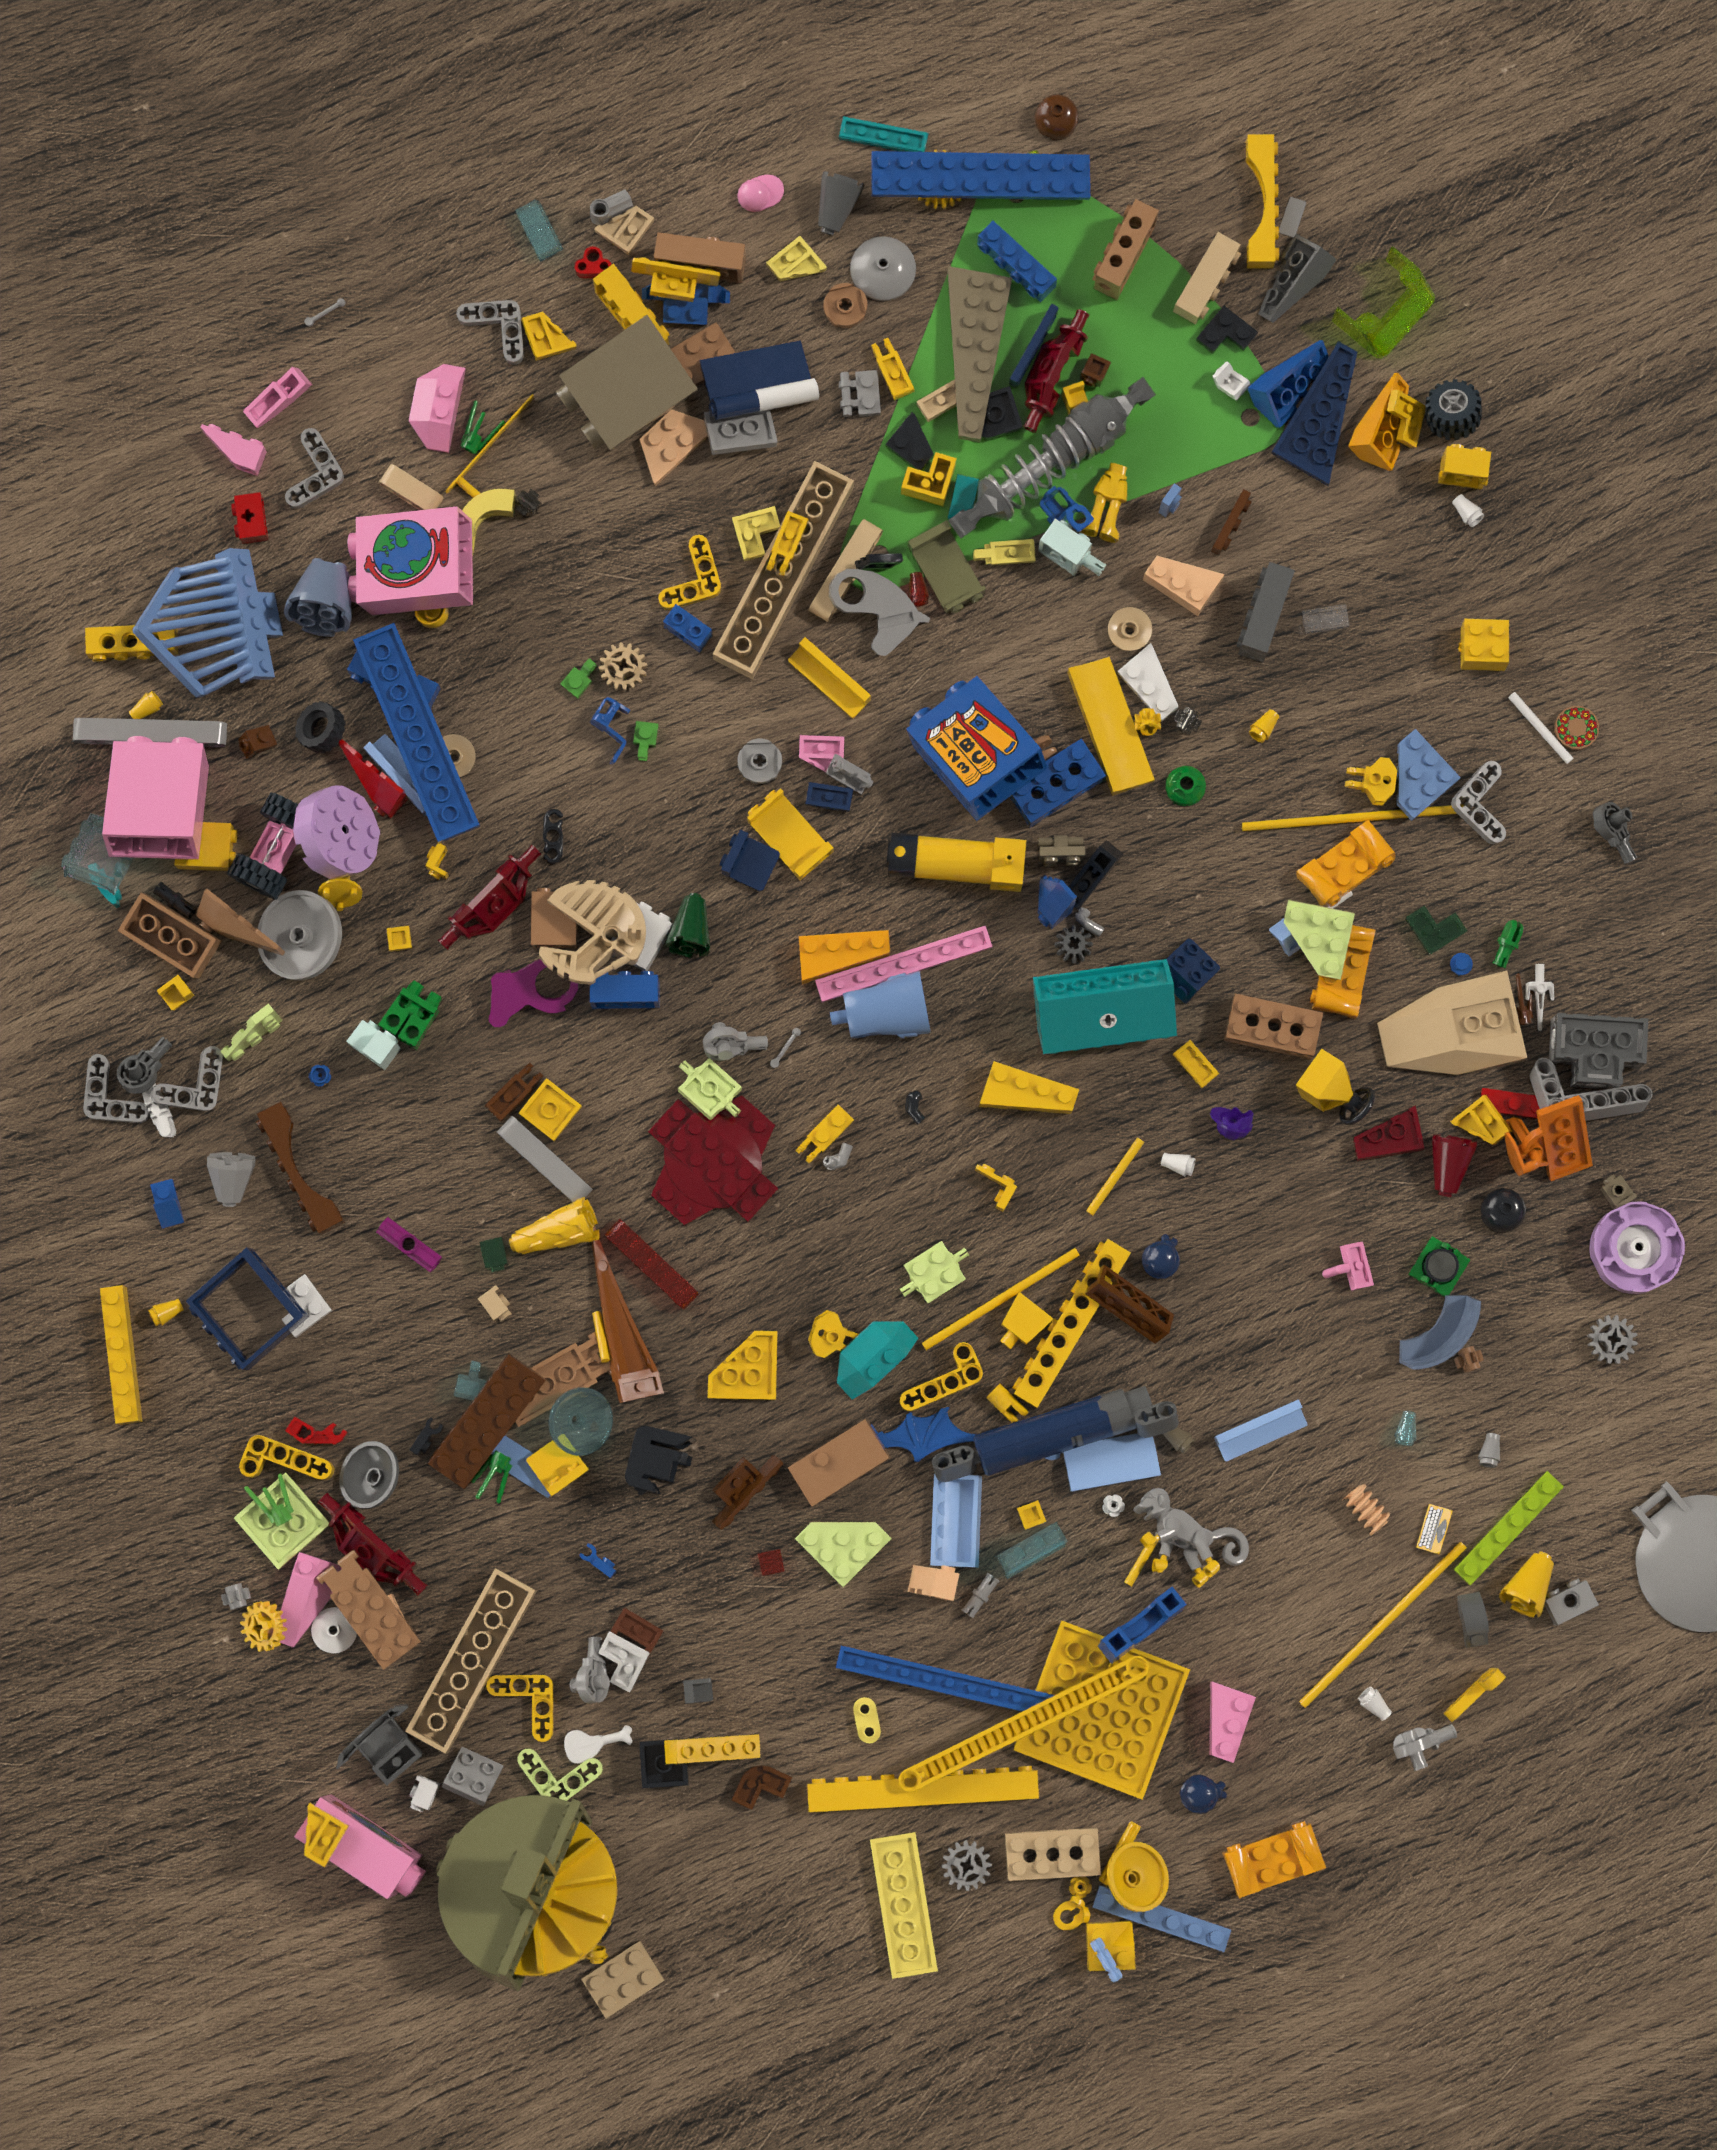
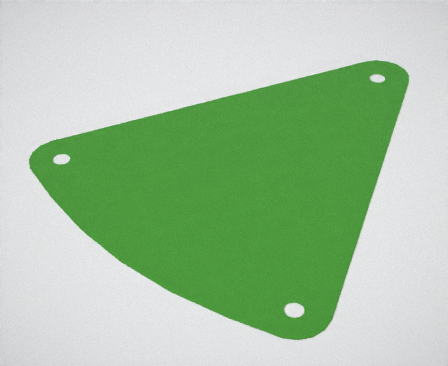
[840,196,1285,591]

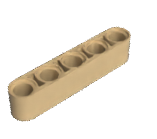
[809,519,883,622]

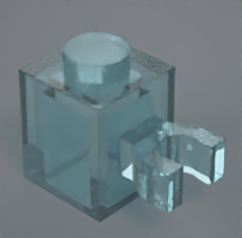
[454,1361,487,1401]

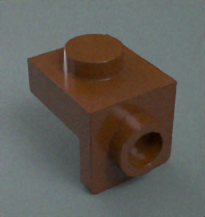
[1080,353,1111,388]
[238,725,277,759]

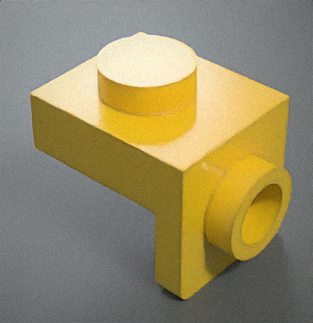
[425,843,449,880]

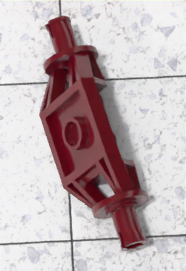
[1023,309,1090,433]
[438,844,542,950]
[318,1492,428,1596]

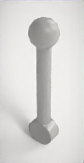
[305,298,345,327]
[770,1028,801,1068]

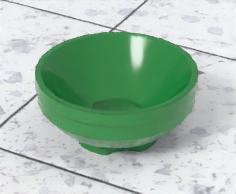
[1165,766,1206,806]

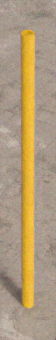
[1241,804,1464,831]
[1299,1542,1466,1708]

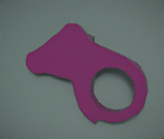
[488,959,578,1027]

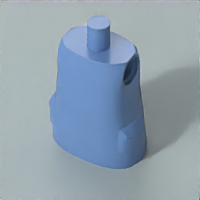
[830,971,931,1039]

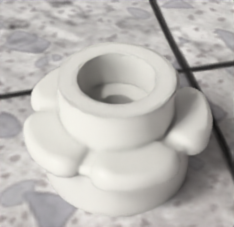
[1102,1494,1125,1517]

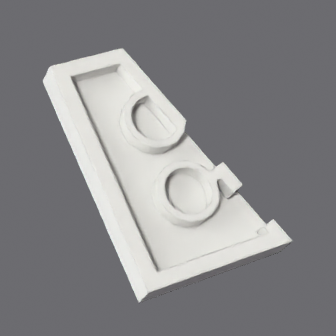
[1117,643,1178,722]

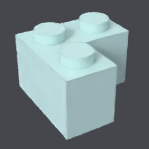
[346,1020,401,1070]

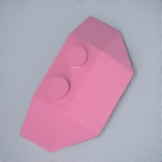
[409,364,466,453]

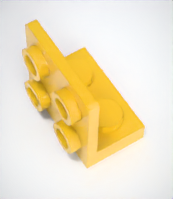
[526,1434,589,1497]

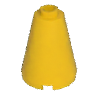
[1499,1552,1554,1618]

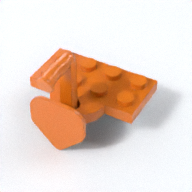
[1504,1095,1593,1181]

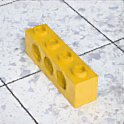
[85,625,178,662]
[664,1734,760,1764]

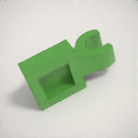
[560,659,597,699]
[633,721,659,762]

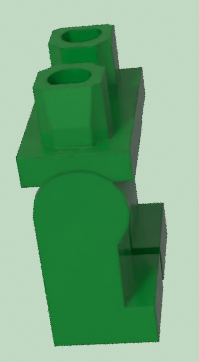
[378,980,442,1051]

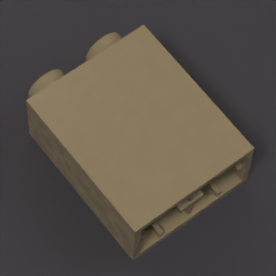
[556,315,699,451]

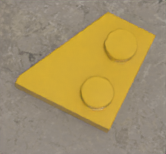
[521,312,577,361]
[1450,1095,1512,1145]
[304,1803,349,1867]

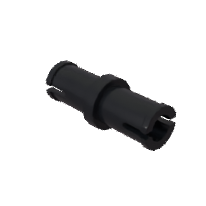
[153,882,197,919]

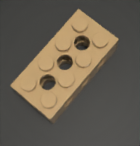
[1005,1827,1101,1881]

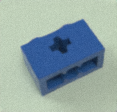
[663,604,713,653]

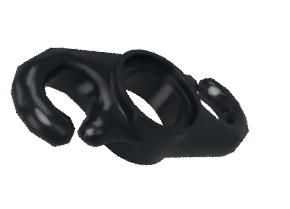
[543,809,564,864]

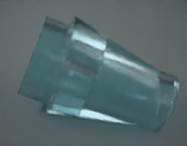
[1394,1411,1416,1446]

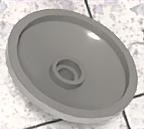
[850,236,916,301]

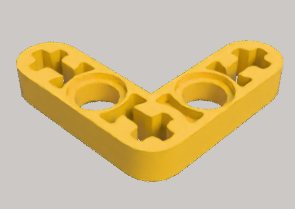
[658,535,721,610]
[1443,1668,1506,1722]
[486,1675,553,1742]

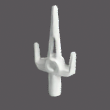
[1525,964,1554,1031]

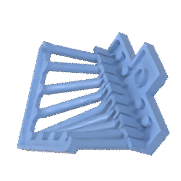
[133,548,283,697]

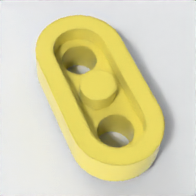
[853,1697,881,1743]

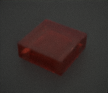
[758,1549,785,1576]

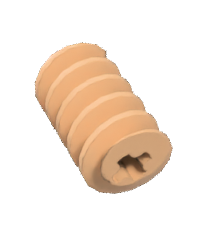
[1342,1484,1390,1535]

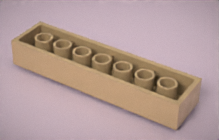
[405,1568,537,1754]

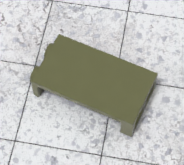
[908,520,986,614]

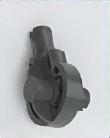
[1593,802,1637,864]
[117,1037,173,1094]

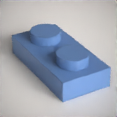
[1159,484,1182,517]

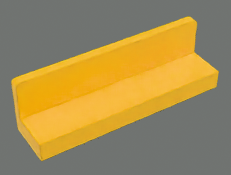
[788,637,871,718]

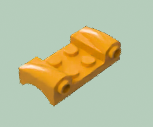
[1296,820,1396,907]
[1310,925,1375,1019]
[1223,1821,1326,1898]

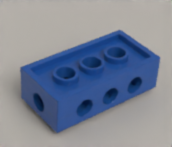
[1010,738,1106,828]

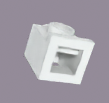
[409,1775,440,1812]

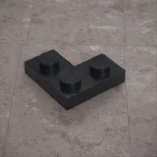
[1196,305,1258,354]

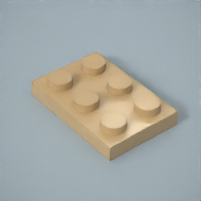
[581,1941,665,2018]

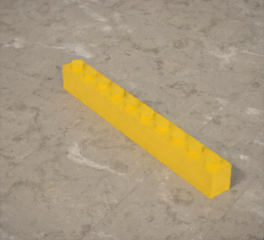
[807,1766,1039,1812]

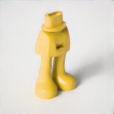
[1080,463,1127,543]

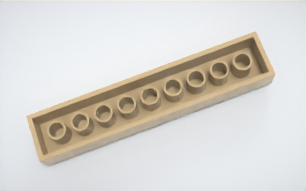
[713,461,854,680]

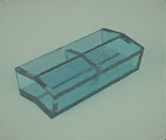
[515,199,563,261]

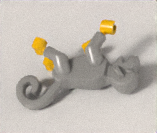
[1133,1488,1249,1588]

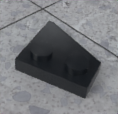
[885,412,934,471]

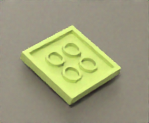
[234,1472,329,1570]

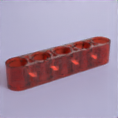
[604,1218,699,1310]

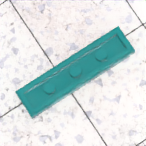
[839,116,929,152]

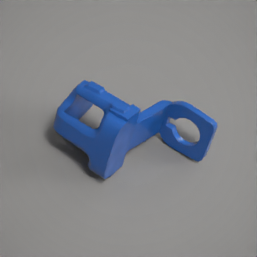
[1039,486,1094,532]
[590,697,631,765]

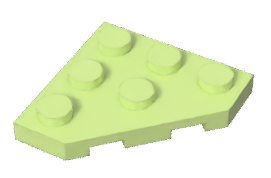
[1284,900,1355,980]
[221,1004,283,1061]
[795,1522,892,1587]

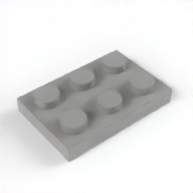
[703,410,778,455]

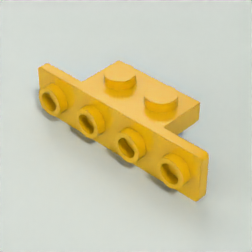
[631,257,720,302]

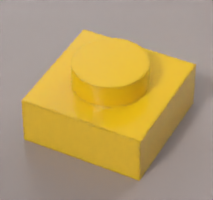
[387,926,412,952]
[1017,1500,1046,1530]

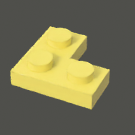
[732,506,780,561]

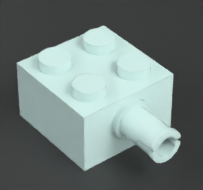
[1038,519,1107,576]

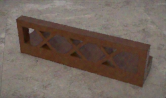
[1085,1265,1174,1344]

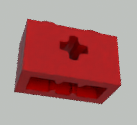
[231,492,269,544]

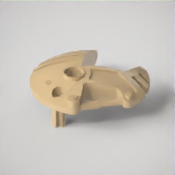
[539,880,646,985]

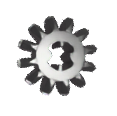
[1054,925,1093,964]

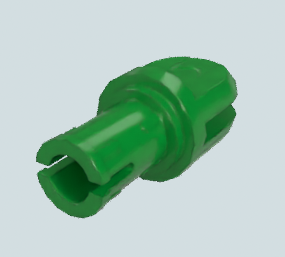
[1492,919,1524,969]

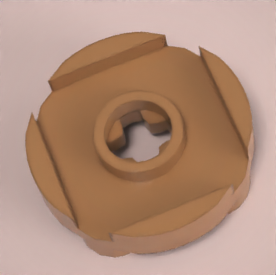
[823,283,867,328]

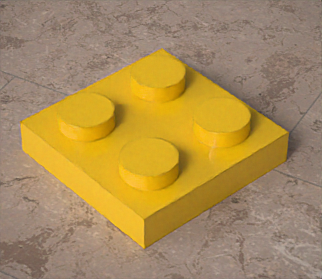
[519,1078,582,1141]

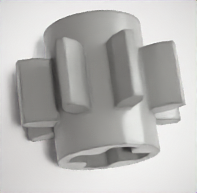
[221,1583,251,1610]

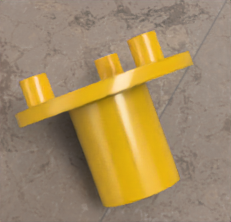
[318,876,362,911]

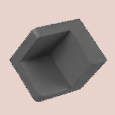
[683,1678,713,1704]

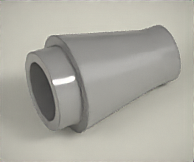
[1478,1433,1500,1468]

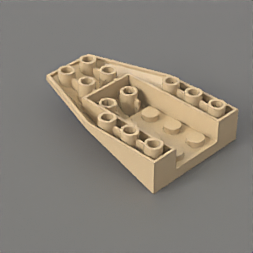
[1377,971,1527,1075]

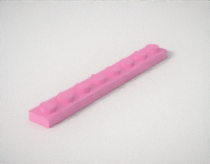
[815,926,992,1003]

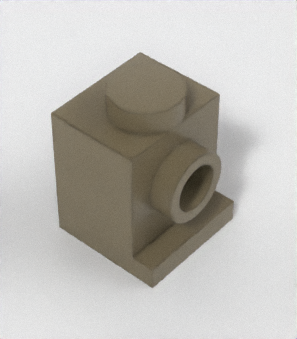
[1600,1174,1637,1210]

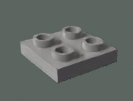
[442,1747,504,1806]

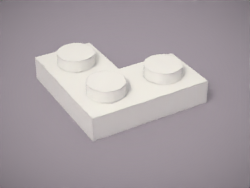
[282,1274,332,1338]
[598,1631,650,1693]

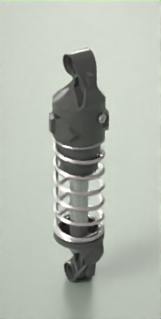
[948,377,1156,538]

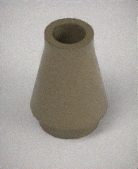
[1162,1427,1195,1454]

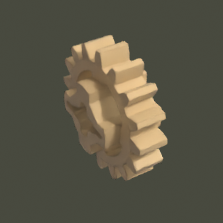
[599,642,647,692]

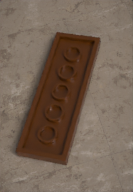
[427,1353,546,1489]

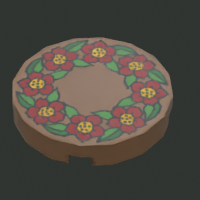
[1554,706,1599,750]

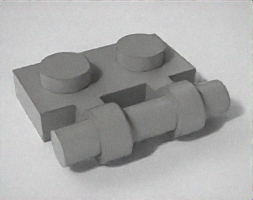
[839,370,881,417]

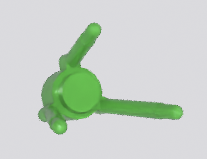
[244,1473,294,1527]

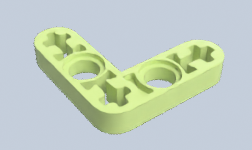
[518,1749,603,1801]

